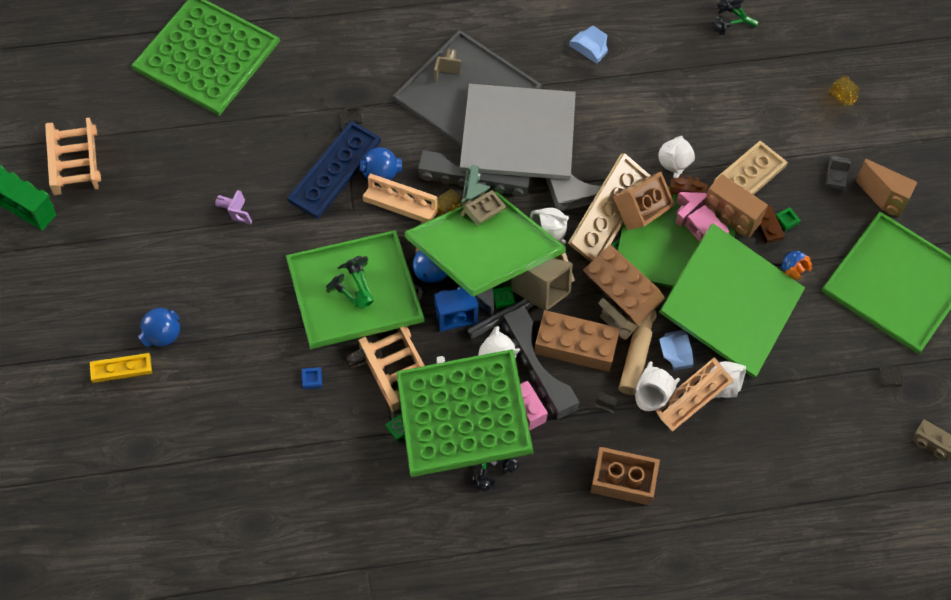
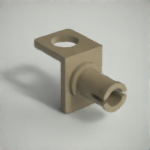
[434,49,461,83]

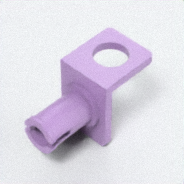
[216,190,252,224]

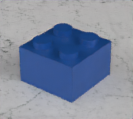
[435,287,478,332]

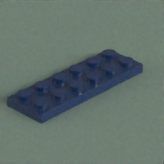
[287,121,381,219]

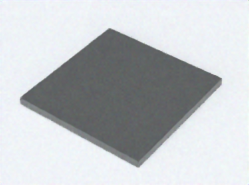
[392,30,542,148]

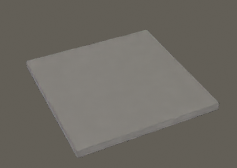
[460,84,576,180]

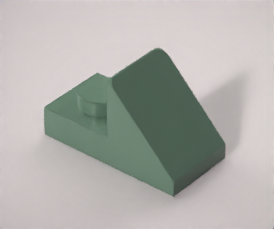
[461,164,490,205]

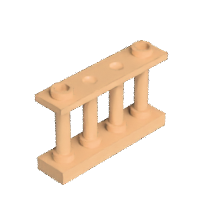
[45,118,101,195]
[358,326,425,412]

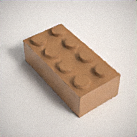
[583,244,665,325]
[534,310,620,372]

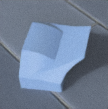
[569,26,608,64]
[659,330,693,370]

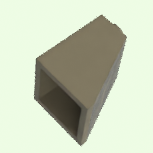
[511,258,573,311]

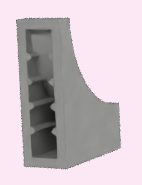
[546,174,601,211]

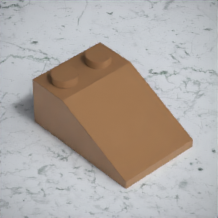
[855,159,917,217]
[613,172,675,231]

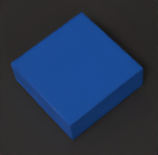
[301,367,322,389]

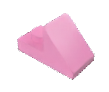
[675,192,707,227]

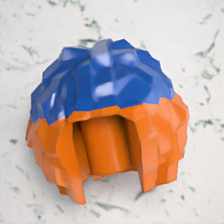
[782,251,812,280]

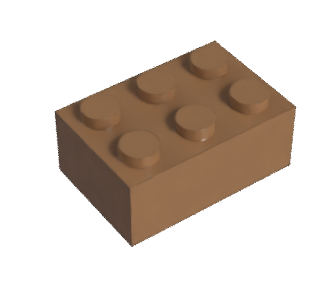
[703,174,768,238]
[590,447,660,506]

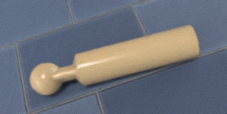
[619,309,657,395]

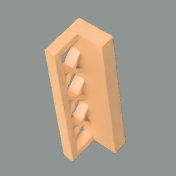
[363,174,438,223]
[655,357,734,431]

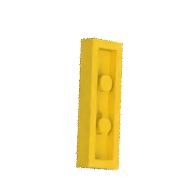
[90,353,152,383]

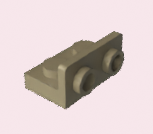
[460,190,506,226]
[598,298,638,340]
[912,419,951,461]

